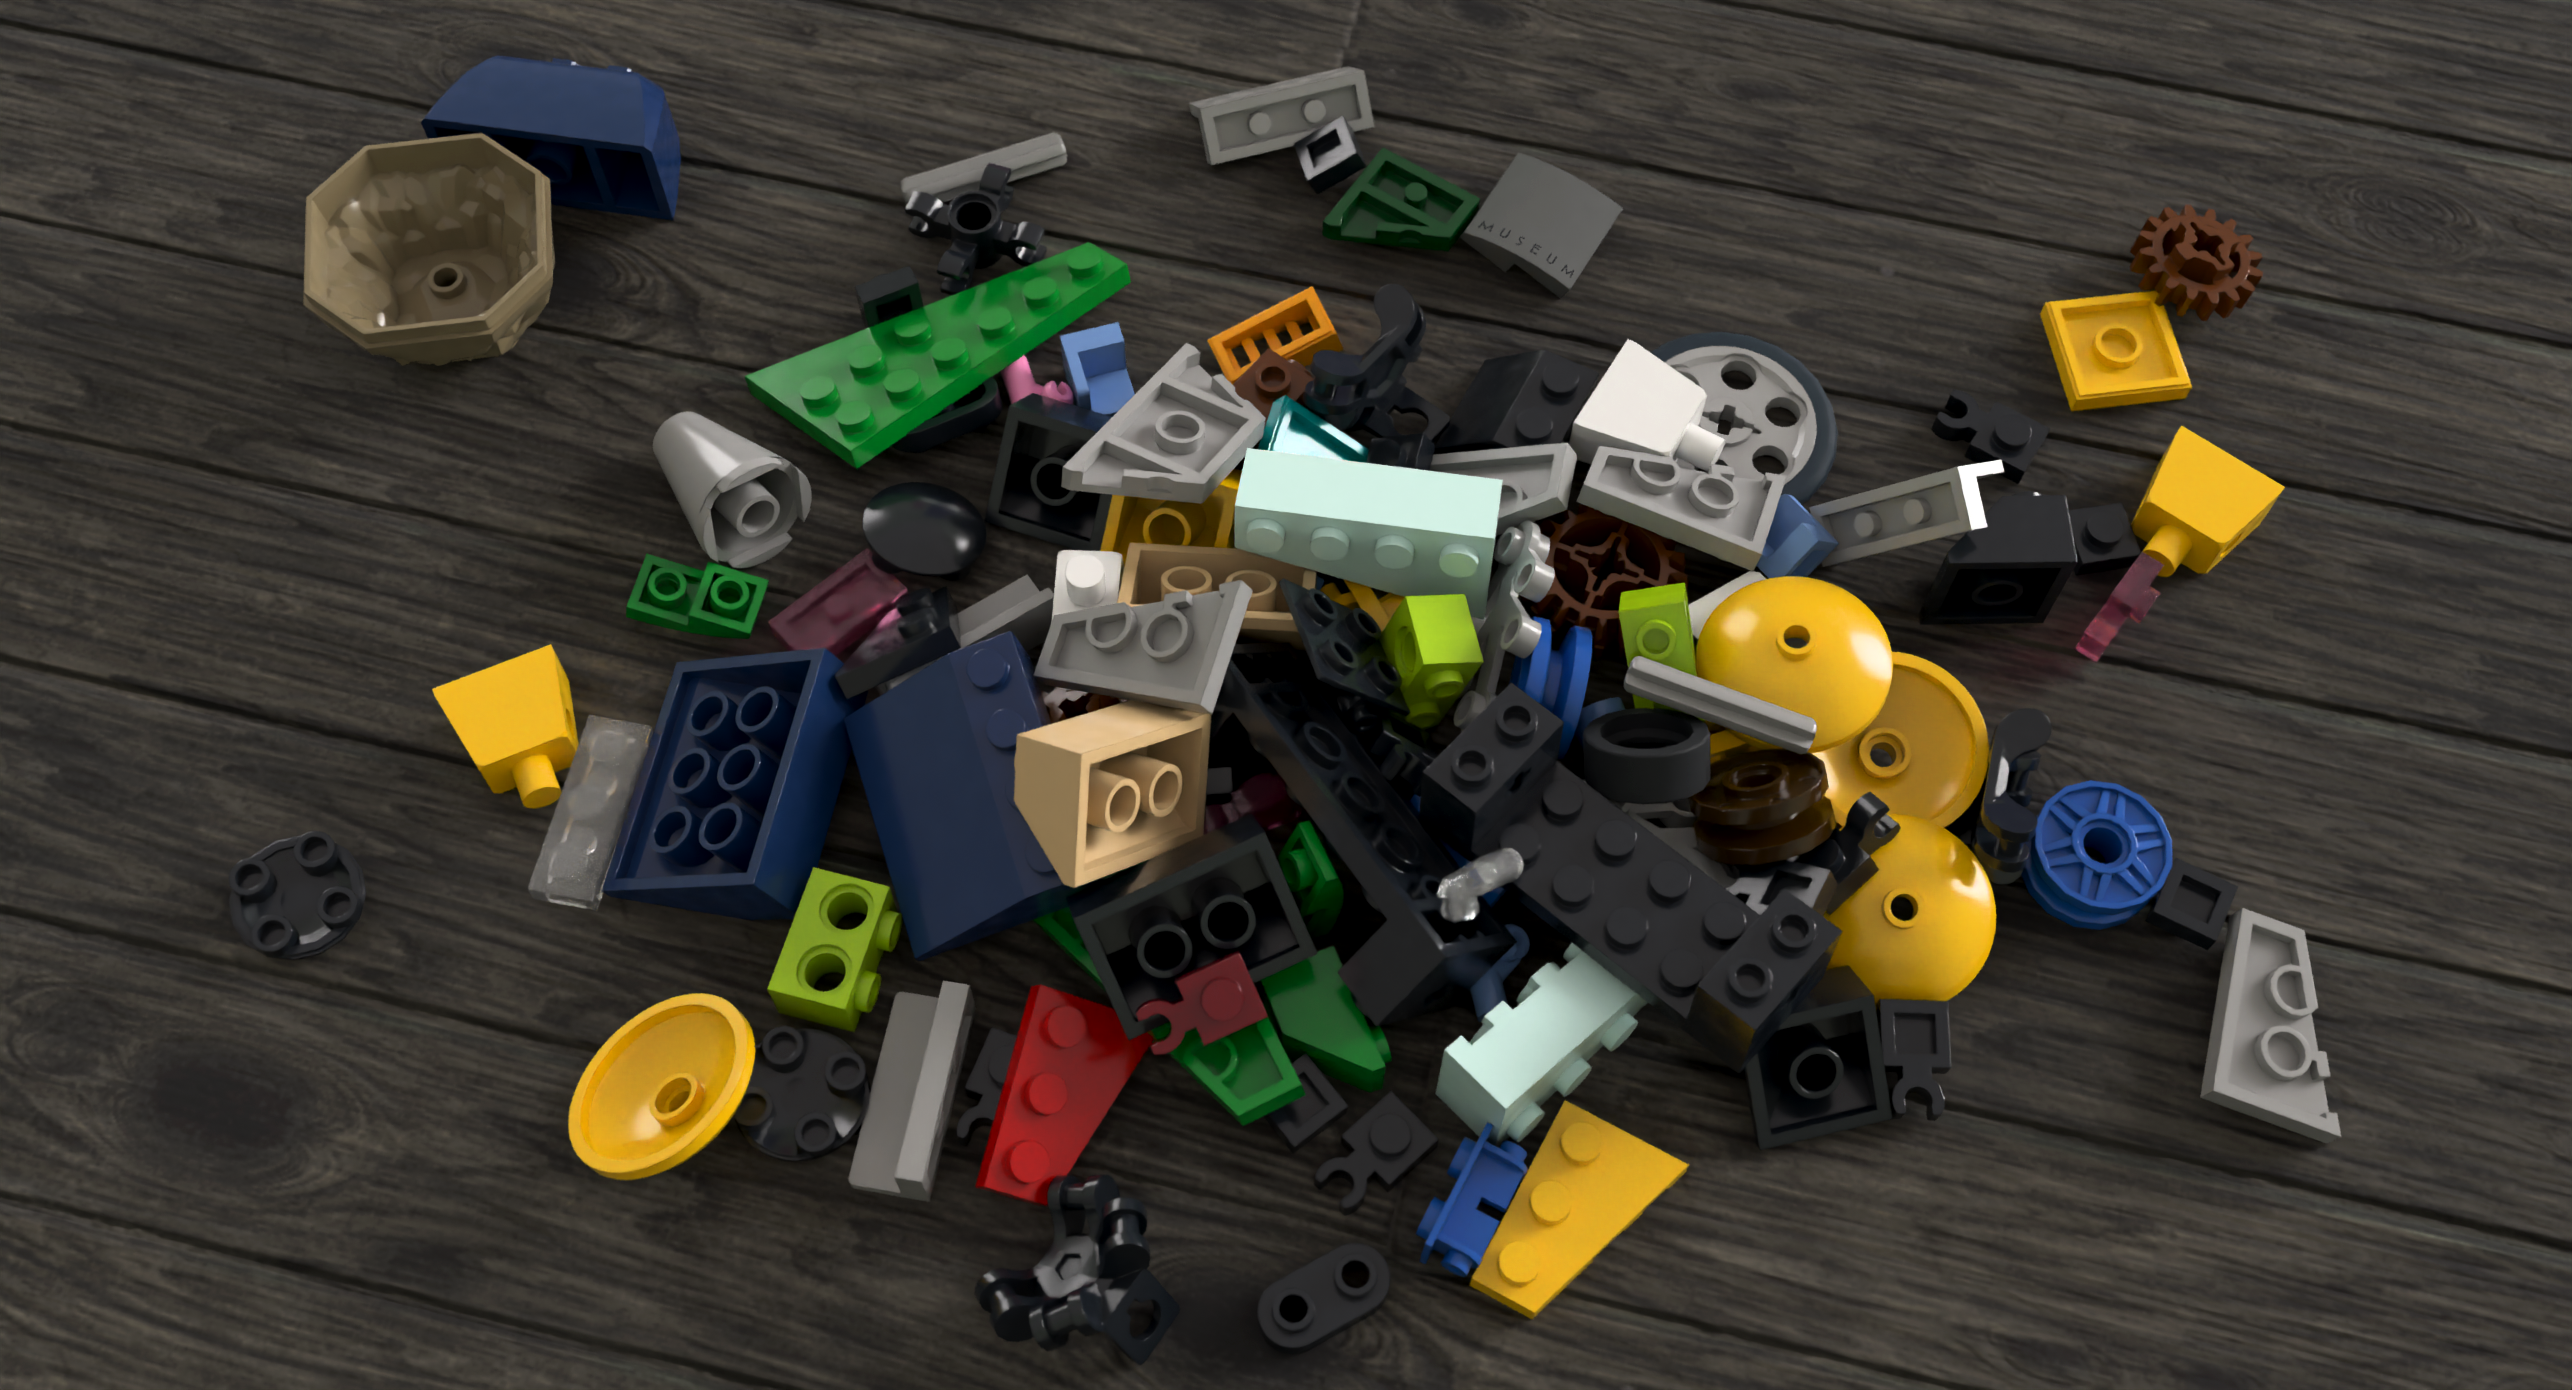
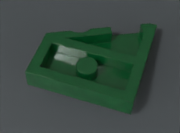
[1322,147,1480,251]

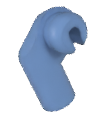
[1470,924,1530,1022]

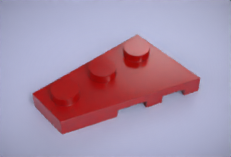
[975,984,1153,1206]

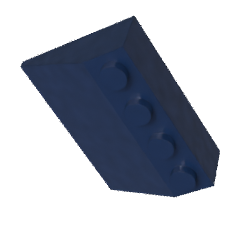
[843,631,1102,962]
[601,648,869,920]

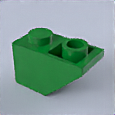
[1258,946,1392,1093]

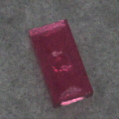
[768,548,908,656]

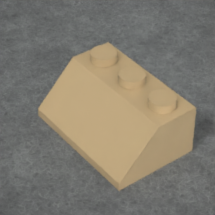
[1117,543,1317,651]
[1014,700,1211,888]

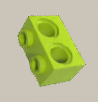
[1618,582,1705,723]
[1379,594,1484,730]
[767,867,902,1032]

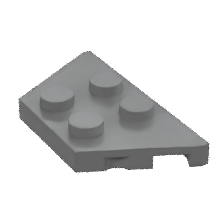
[1061,343,1265,504]

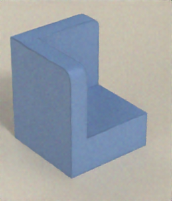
[1060,322,1135,417]
[1756,494,1839,578]

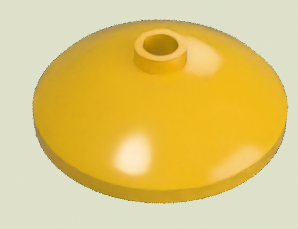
[1696,576,1893,753]
[1811,652,1989,828]
[1823,814,1996,1005]
[568,993,755,1180]

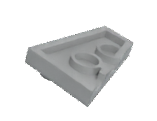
[1429,443,1577,536]
[1576,446,1787,571]
[1033,580,1253,714]
[2200,908,2341,1144]

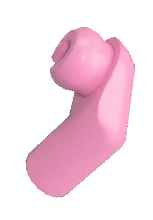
[1000,356,1074,405]

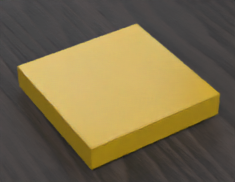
[2040,290,2192,411]

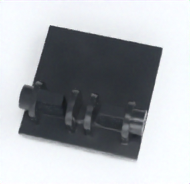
[1279,578,1410,732]

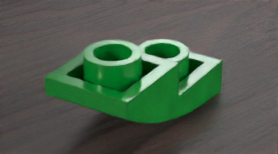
[626,553,769,639]
[1277,820,1344,939]

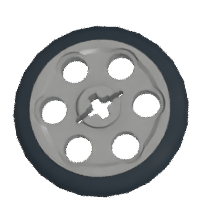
[1650,332,1838,505]

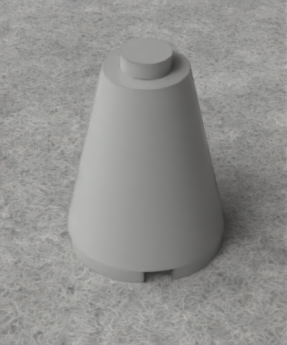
[653,412,812,568]

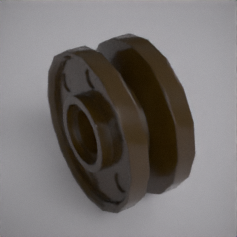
[1688,749,1836,865]

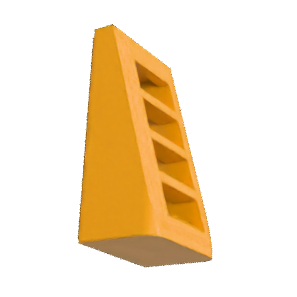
[1207,286,1344,385]

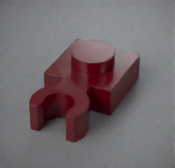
[1135,951,1268,1055]

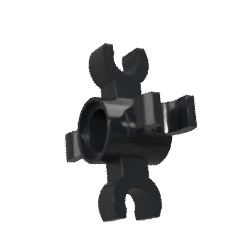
[905,163,1047,295]

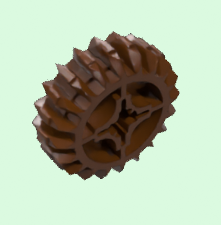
[1520,504,1689,662]

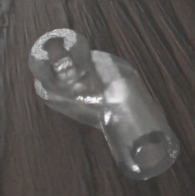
[1436,848,1524,921]

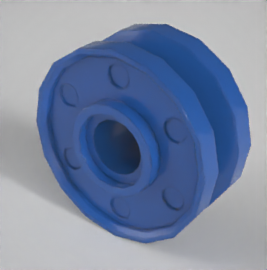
[1509,616,1592,760]
[2021,780,2173,930]

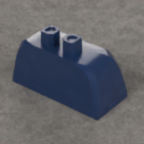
[421,55,681,220]

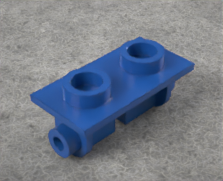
[1416,1122,1528,1277]

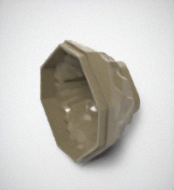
[303,133,555,366]

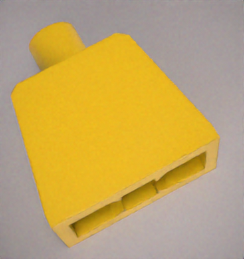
[2131,426,2285,577]
[432,644,581,809]

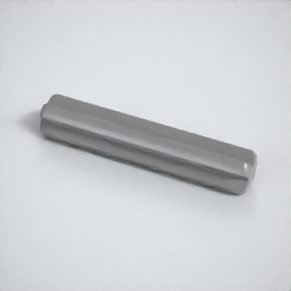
[900,133,1067,206]
[1624,656,1817,754]

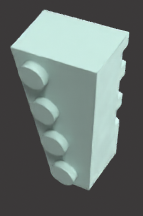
[1235,448,1503,620]
[1436,943,1648,1147]

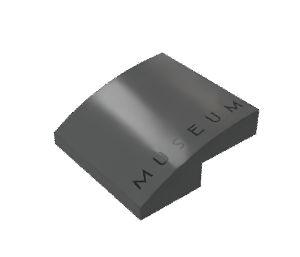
[1460,153,1623,298]

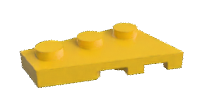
[1469,1100,1689,1319]

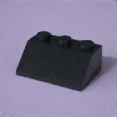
[1066,813,1318,1040]

